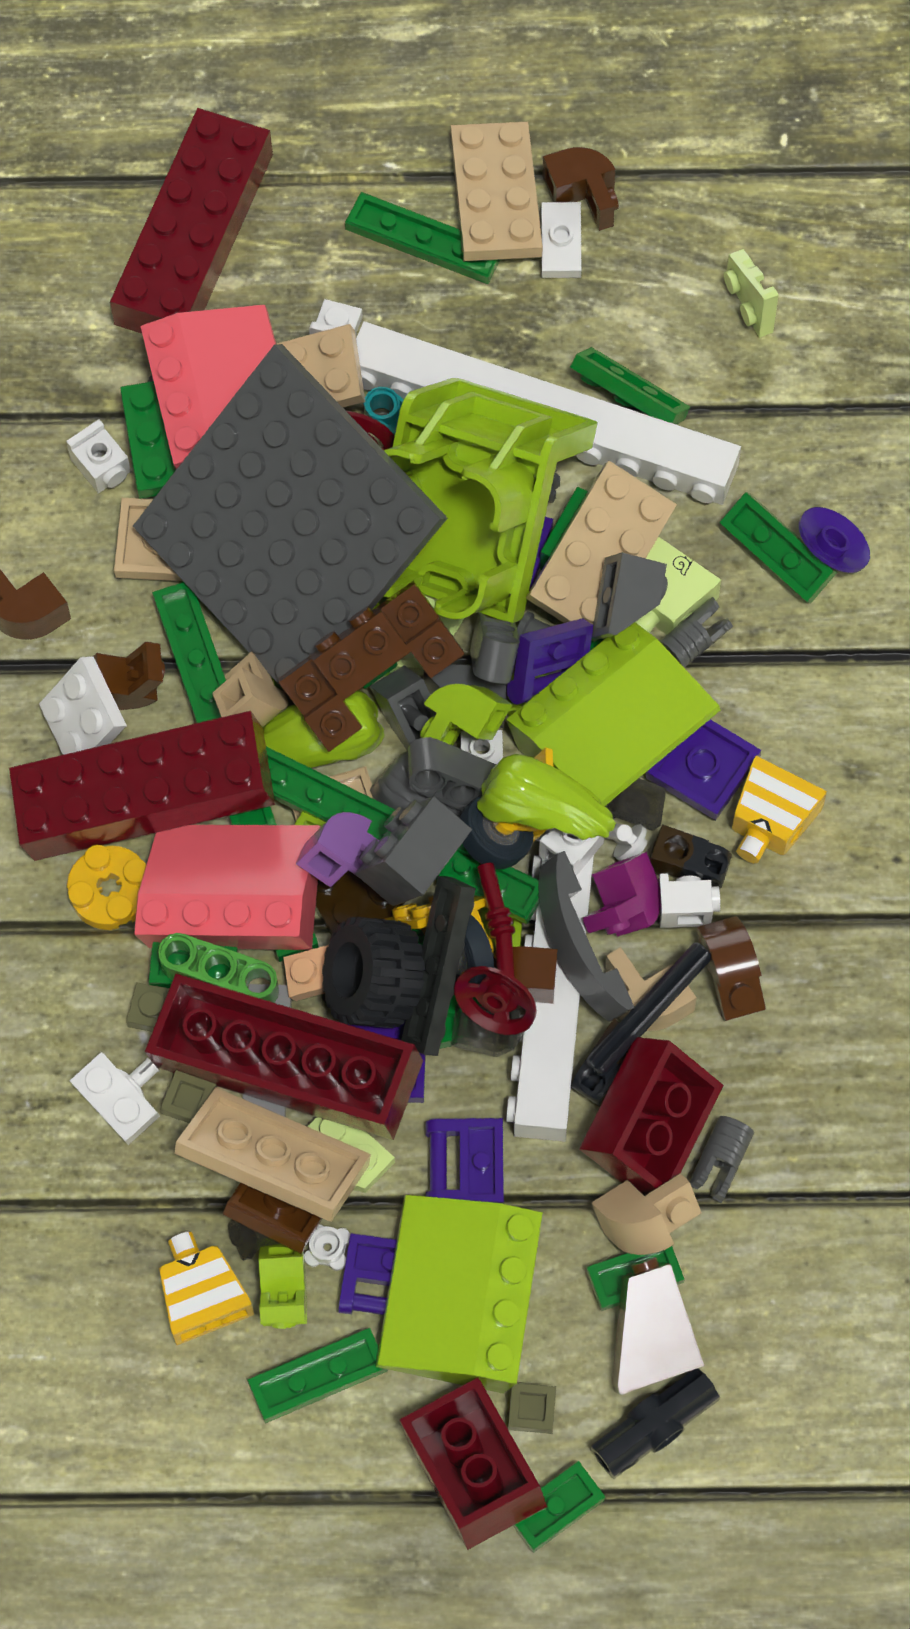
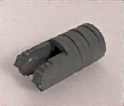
[660,597,733,668]
[689,1116,754,1203]

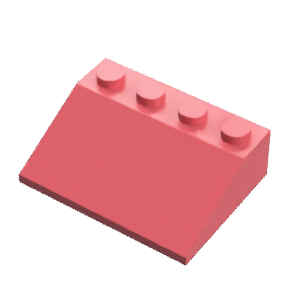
[141,305,276,469]
[134,825,321,950]

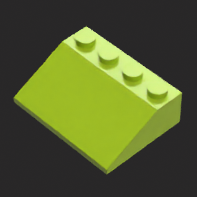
[506,622,721,806]
[376,1195,543,1394]

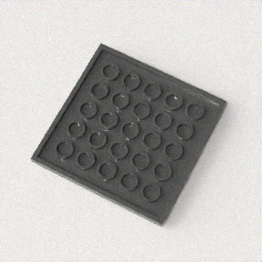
[133,344,448,691]

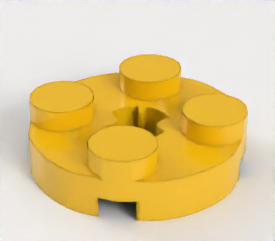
[67,845,146,930]

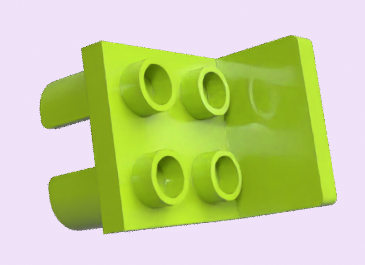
[384,378,598,623]

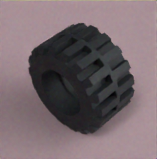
[322,917,425,1028]

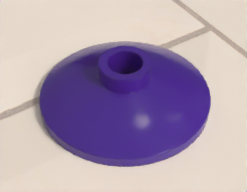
[799,507,870,573]

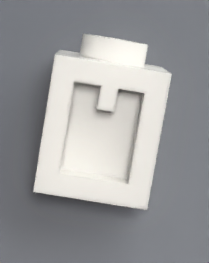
[309,299,363,335]

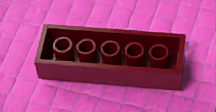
[110,108,273,334]
[9,710,275,861]
[145,974,423,1140]

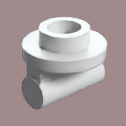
[606,823,647,861]

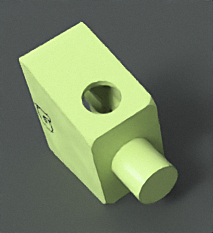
[636,537,721,635]

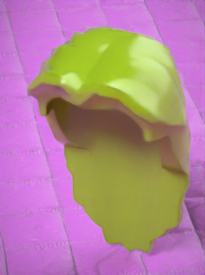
[263,690,385,768]
[477,754,616,840]

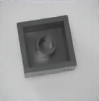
[355,796,472,906]

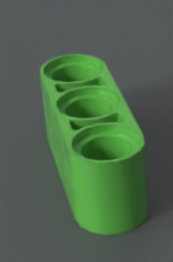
[158,933,279,1003]

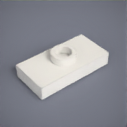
[541,202,581,278]

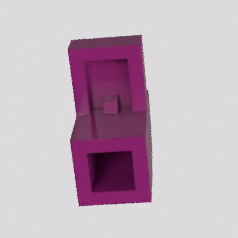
[582,852,661,937]

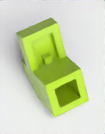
[420,684,513,746]
[258,1244,307,1329]

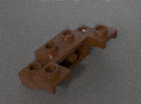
[279,580,465,752]

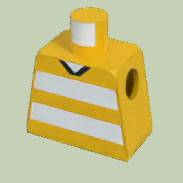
[732,756,827,864]
[159,1232,254,1346]

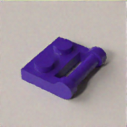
[507,618,594,705]
[425,1118,504,1204]
[339,1233,397,1315]

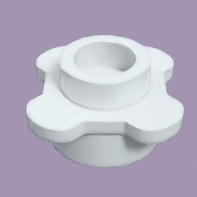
[304,1225,350,1271]

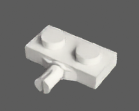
[70,1052,160,1145]

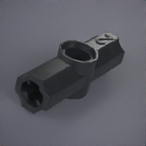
[591,1368,720,1479]

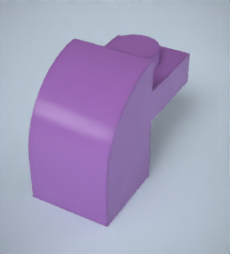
[296,812,379,887]

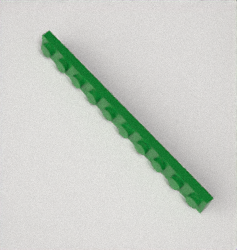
[152,582,319,962]

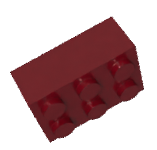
[579,1037,724,1195]
[399,1377,547,1550]

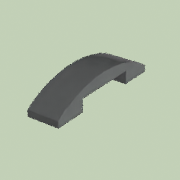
[539,851,635,1022]

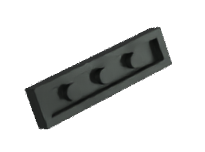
[401,876,476,1056]

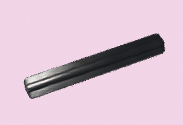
[587,942,711,1077]

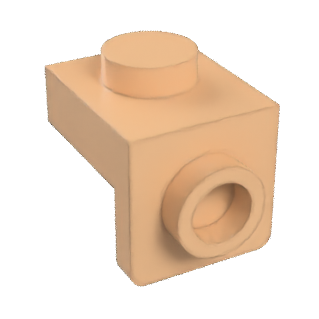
[283,945,329,1001]

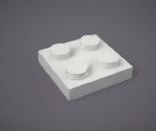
[39,657,127,755]

